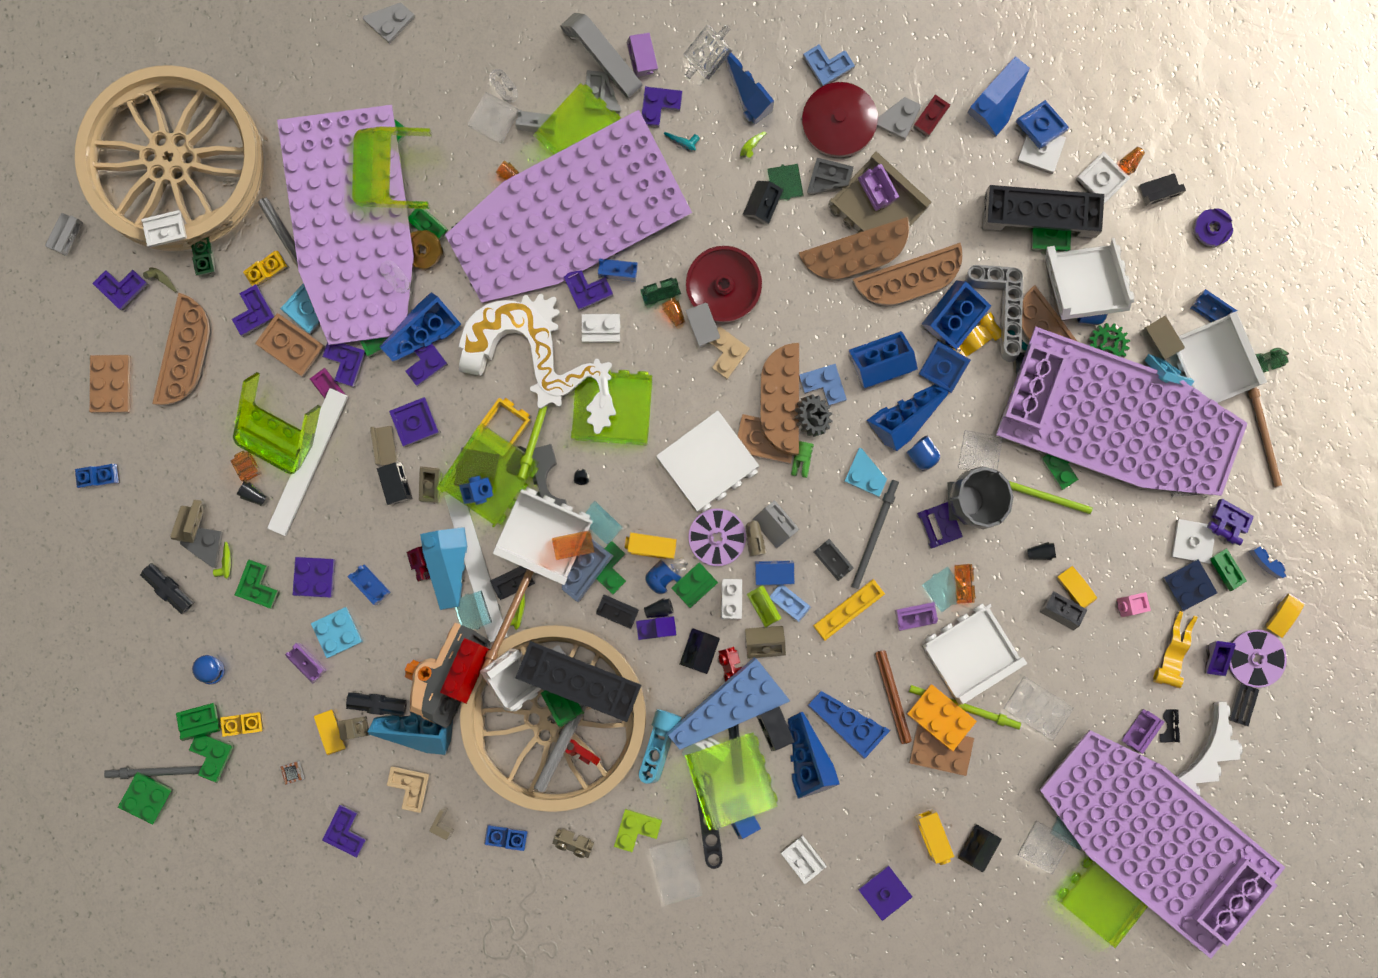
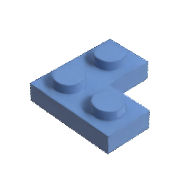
[803,44,855,86]
[799,364,847,405]

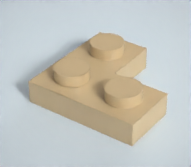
[709,326,750,379]
[387,766,430,813]

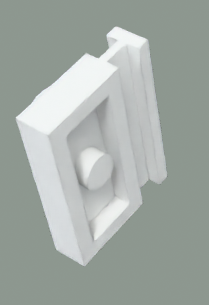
[141,210,187,248]
[582,314,620,343]
[780,835,827,884]

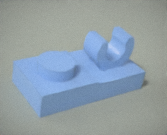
[770,584,811,622]

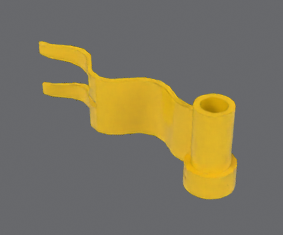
[949,312,1001,357]
[1153,611,1198,689]

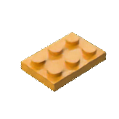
[907,684,977,752]

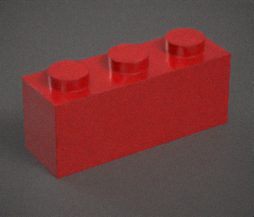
[440,638,490,704]

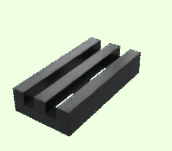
[1228,683,1259,727]

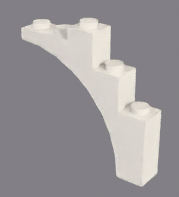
[1176,701,1242,796]

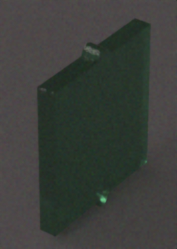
[767,164,804,201]

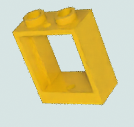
[472,398,532,458]
[624,532,677,560]
[914,809,954,865]

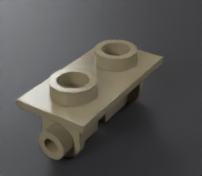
[552,828,594,858]

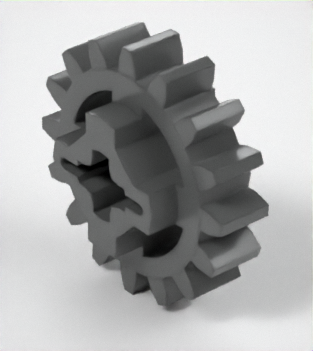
[794,394,833,437]

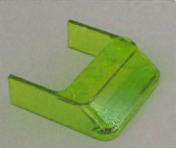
[352,126,432,209]
[233,372,321,474]

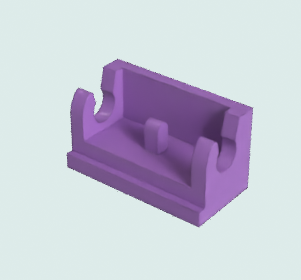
[626,33,658,77]
[858,164,899,211]
[895,602,938,631]
[285,643,327,684]
[1121,709,1165,754]

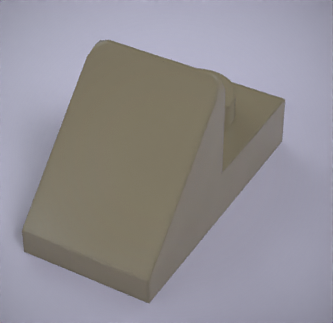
[419,466,442,503]
[338,716,369,740]

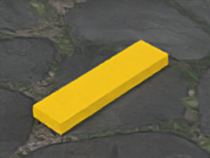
[813,579,885,641]

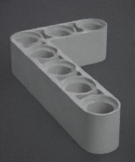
[560,13,643,98]
[965,265,1023,362]

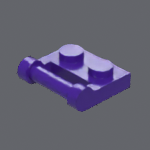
[917,502,963,549]

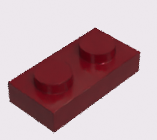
[913,94,951,137]

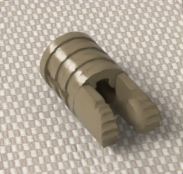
[745,521,767,557]

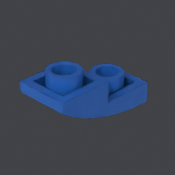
[75,464,119,488]
[1249,546,1286,579]
[484,825,527,851]

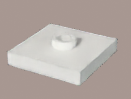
[1018,135,1066,174]
[1076,152,1130,204]
[1171,519,1215,564]

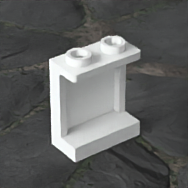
[721,579,742,620]
[480,649,541,712]

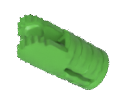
[791,441,814,478]

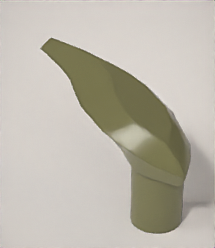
[143,267,177,293]

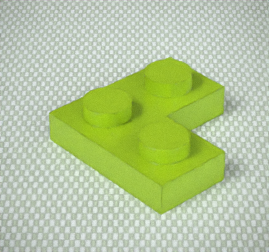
[614,809,662,852]

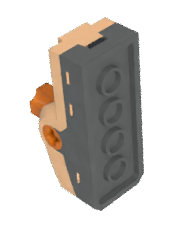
[405,623,490,728]

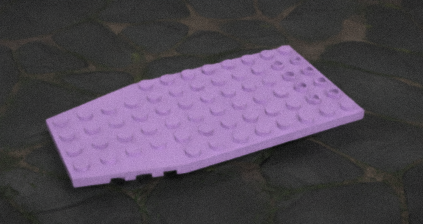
[277,105,414,345]
[445,110,692,303]
[996,327,1248,496]
[1039,730,1285,959]

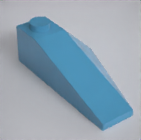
[420,527,468,610]
[368,712,453,755]

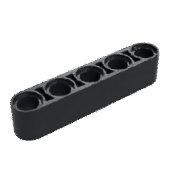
[695,772,723,869]

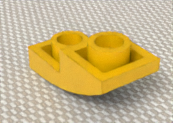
[243,251,288,286]
[1057,566,1097,608]
[1266,593,1304,638]
[314,710,346,755]
[220,712,262,737]

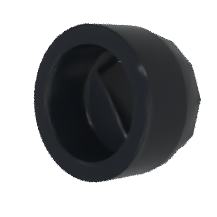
[574,469,589,485]

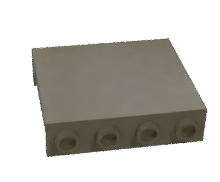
[829,151,932,233]

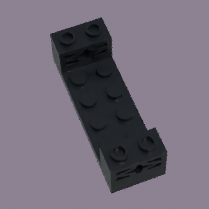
[983,185,1105,238]
[515,641,642,722]

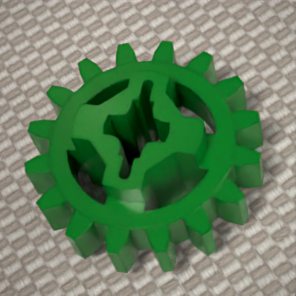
[1088,323,1130,358]

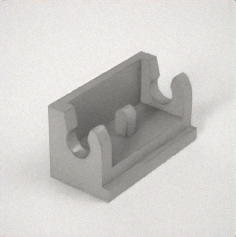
[515,110,557,135]

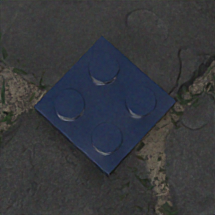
[1164,559,1218,611]

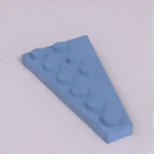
[666,657,790,750]

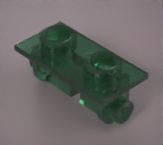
[640,277,681,306]
[1255,348,1289,373]

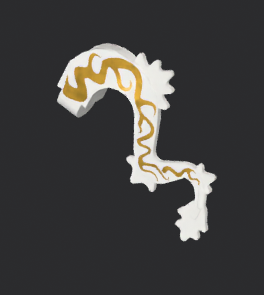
[458,294,616,434]

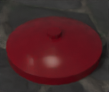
[802,82,878,157]
[686,246,762,322]

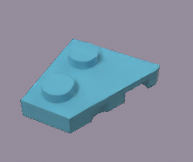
[1145,354,1194,386]
[844,448,887,497]

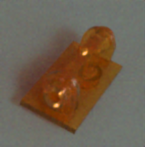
[955,564,976,604]

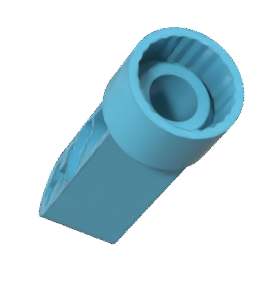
[639,709,682,784]

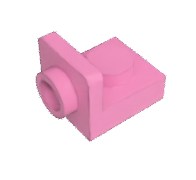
[1117,592,1151,617]

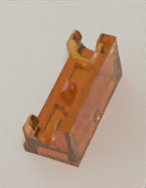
[552,530,594,560]

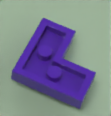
[642,86,682,127]
[92,269,148,310]
[564,270,613,310]
[232,284,275,337]
[322,342,365,387]
[405,343,448,387]
[322,805,367,858]

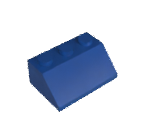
[921,280,991,350]
[849,331,918,388]

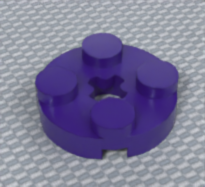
[1193,208,1233,247]

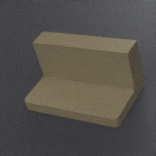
[1145,316,1185,360]
[370,426,398,467]
[170,500,204,543]
[745,626,786,659]
[429,807,454,840]

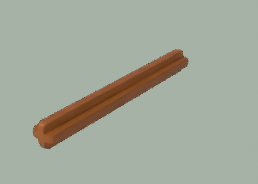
[875,650,912,744]

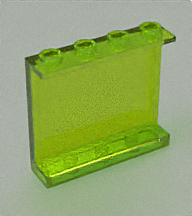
[533,83,621,155]
[571,370,653,446]
[436,423,539,528]
[685,732,778,830]
[1057,857,1148,948]

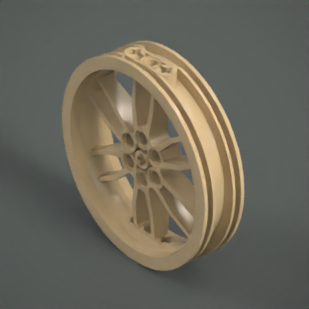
[75,65,264,251]
[460,625,646,812]

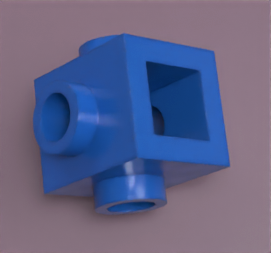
[459,475,493,505]

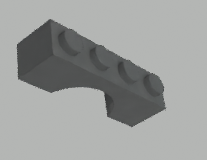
[531,444,567,506]

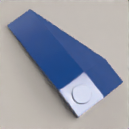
[724,48,774,124]
[967,56,1030,136]
[380,292,461,361]
[867,384,948,451]
[788,712,840,799]

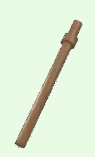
[1248,387,1282,487]
[480,569,534,673]

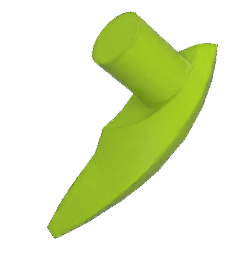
[740,131,767,158]
[213,542,231,579]
[510,594,525,630]

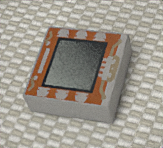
[280,761,305,785]

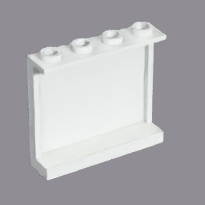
[1045,238,1134,320]
[1174,311,1267,403]
[656,411,759,513]
[493,487,593,585]
[922,603,1027,705]

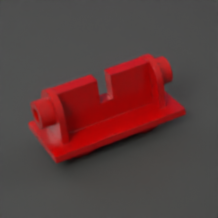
[718,647,742,682]

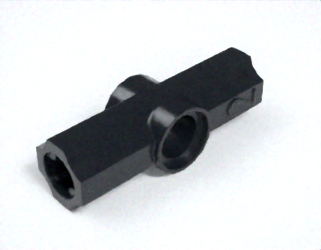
[140,563,194,614]
[346,692,407,716]

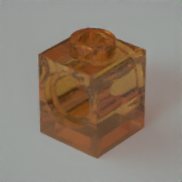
[230,451,262,482]

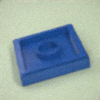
[1016,100,1069,149]
[919,341,971,393]

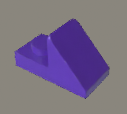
[636,616,677,640]
[1206,641,1236,676]

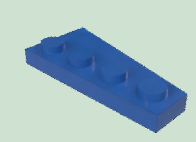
[807,691,890,759]

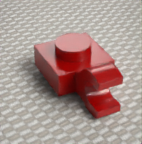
[565,739,601,766]

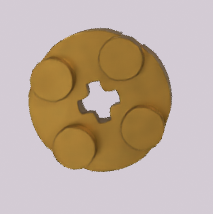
[411,230,443,268]

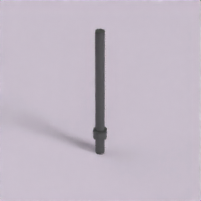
[851,480,899,589]
[104,766,223,779]

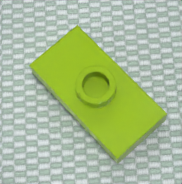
[747,585,782,628]

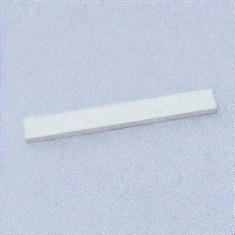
[267,388,348,536]
[444,491,508,642]

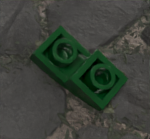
[191,236,215,276]

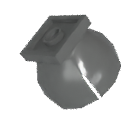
[947,466,1014,530]

